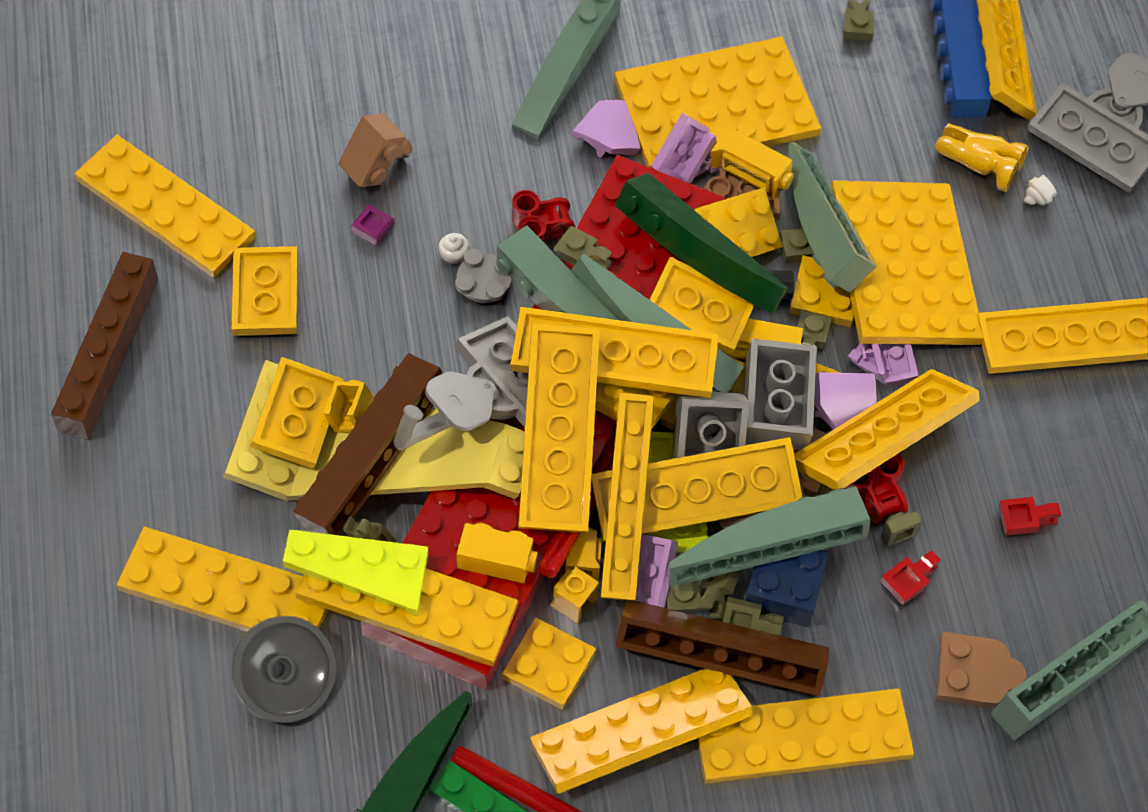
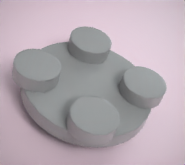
[455,249,512,303]

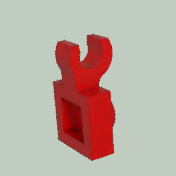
[999,497,1061,536]
[880,550,941,605]

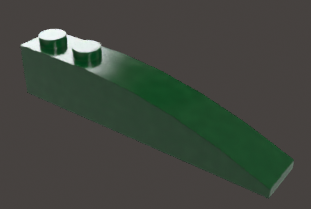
[614,173,788,314]
[355,691,472,812]

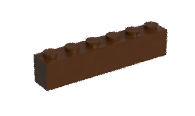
[51,252,158,440]
[293,353,443,536]
[615,600,830,696]

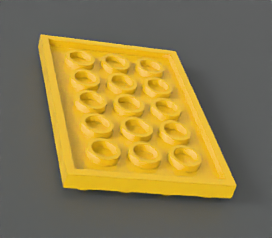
[614,36,822,171]
[831,180,983,345]

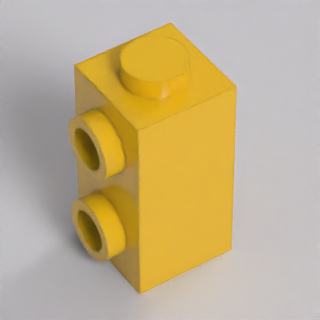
[457,523,538,584]

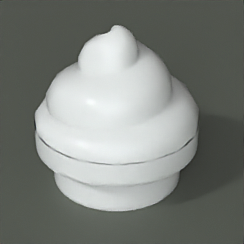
[1024,175,1057,205]
[439,233,470,264]

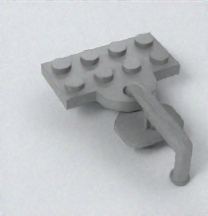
[1027,53,1148,193]
[394,316,528,450]

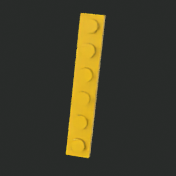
[600,393,654,601]

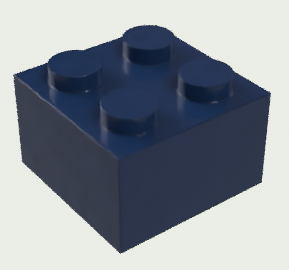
[745,550,829,628]

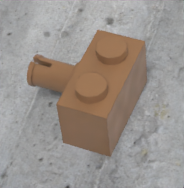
[338,113,412,188]

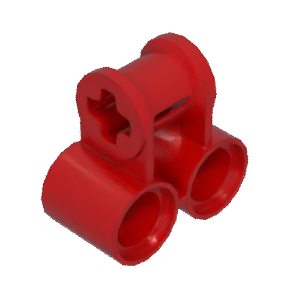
[512,190,576,243]
[843,454,908,524]

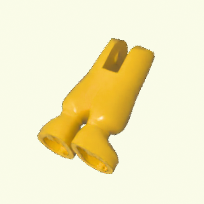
[934,124,1029,193]

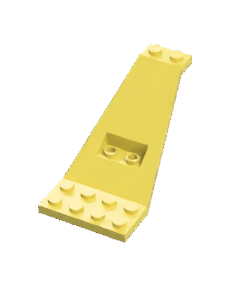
[223,360,524,501]

